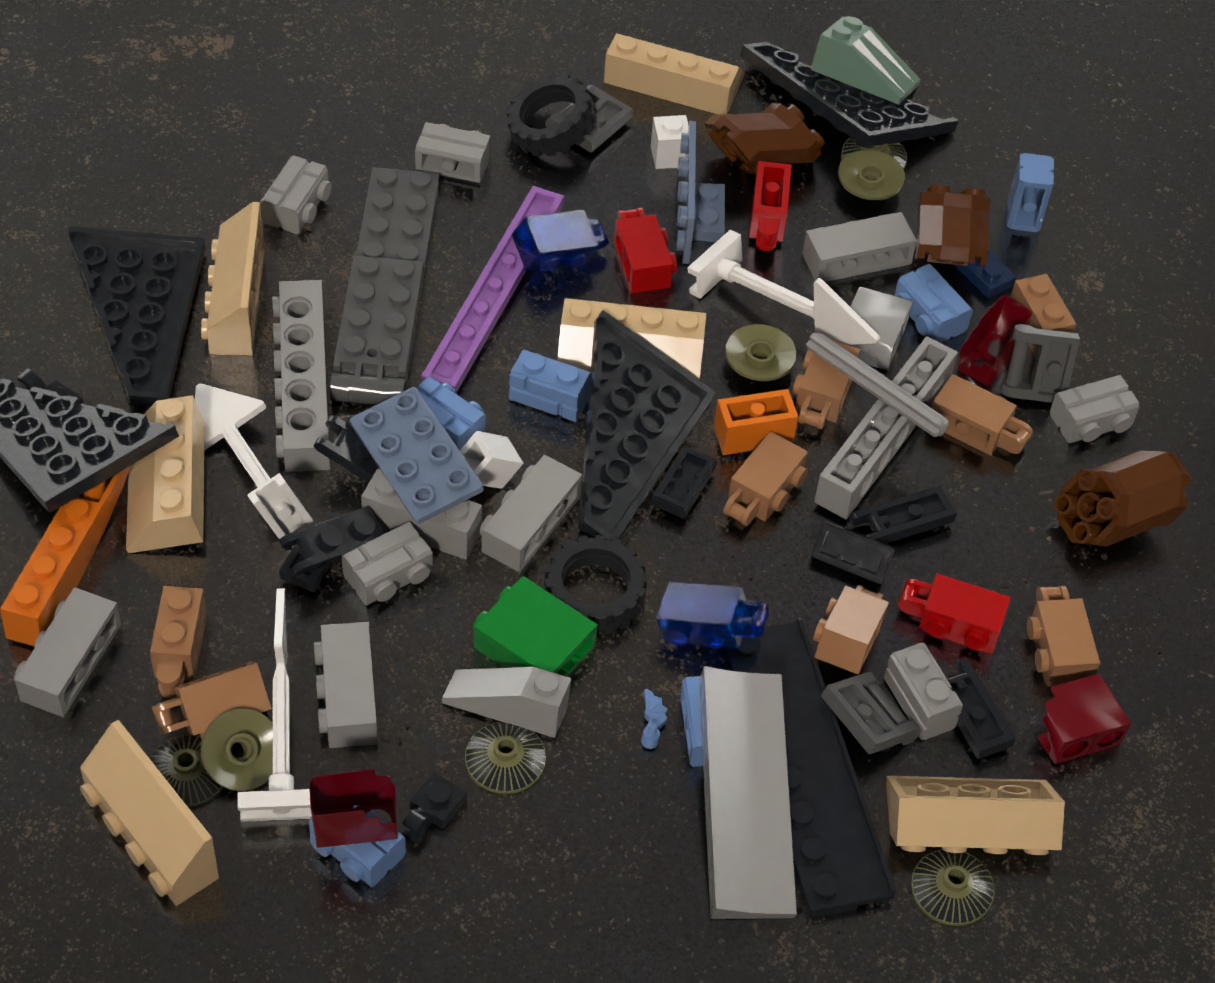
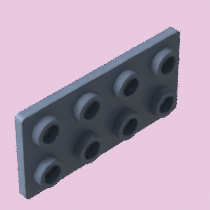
[676,121,725,264]
[350,387,484,524]

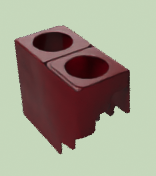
[957,296,1032,387]
[1038,674,1131,764]
[309,769,398,848]

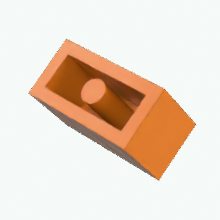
[714,389,798,455]

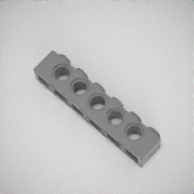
[272,280,330,472]
[814,336,958,519]

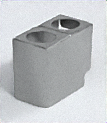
[850,286,913,370]

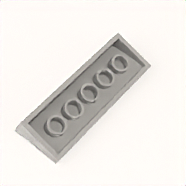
[699,666,797,919]

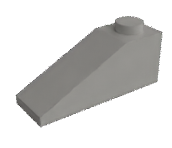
[442,667,571,738]

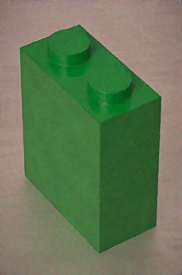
[473,576,598,677]

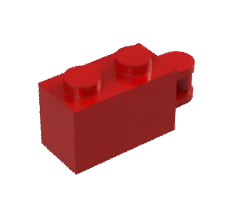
[749,161,792,251]
[614,207,677,293]
[898,573,1011,654]

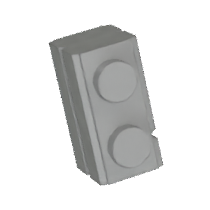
[415,122,491,183]
[260,155,332,234]
[1050,375,1139,443]
[342,522,433,606]
[884,643,963,740]

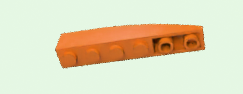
[0,466,131,646]

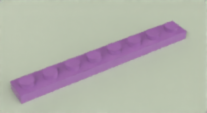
[421,186,564,393]

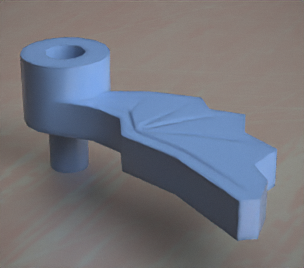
[641,689,668,749]

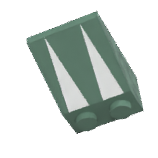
[811,16,921,105]

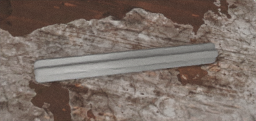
[806,333,949,437]

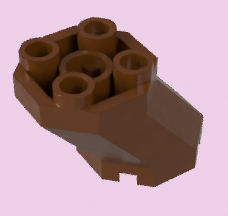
[704,103,825,174]
[915,184,991,267]
[1054,450,1191,546]

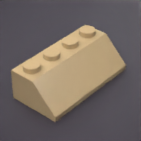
[604,33,745,114]
[201,202,264,356]
[557,298,706,380]
[126,395,205,553]
[80,720,219,906]
[886,776,1065,855]

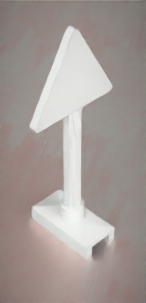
[688,230,880,345]
[195,383,316,539]
[238,588,312,822]

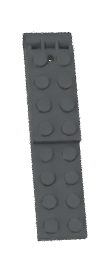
[330,167,439,405]

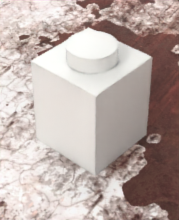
[651,115,689,169]
[460,431,524,489]

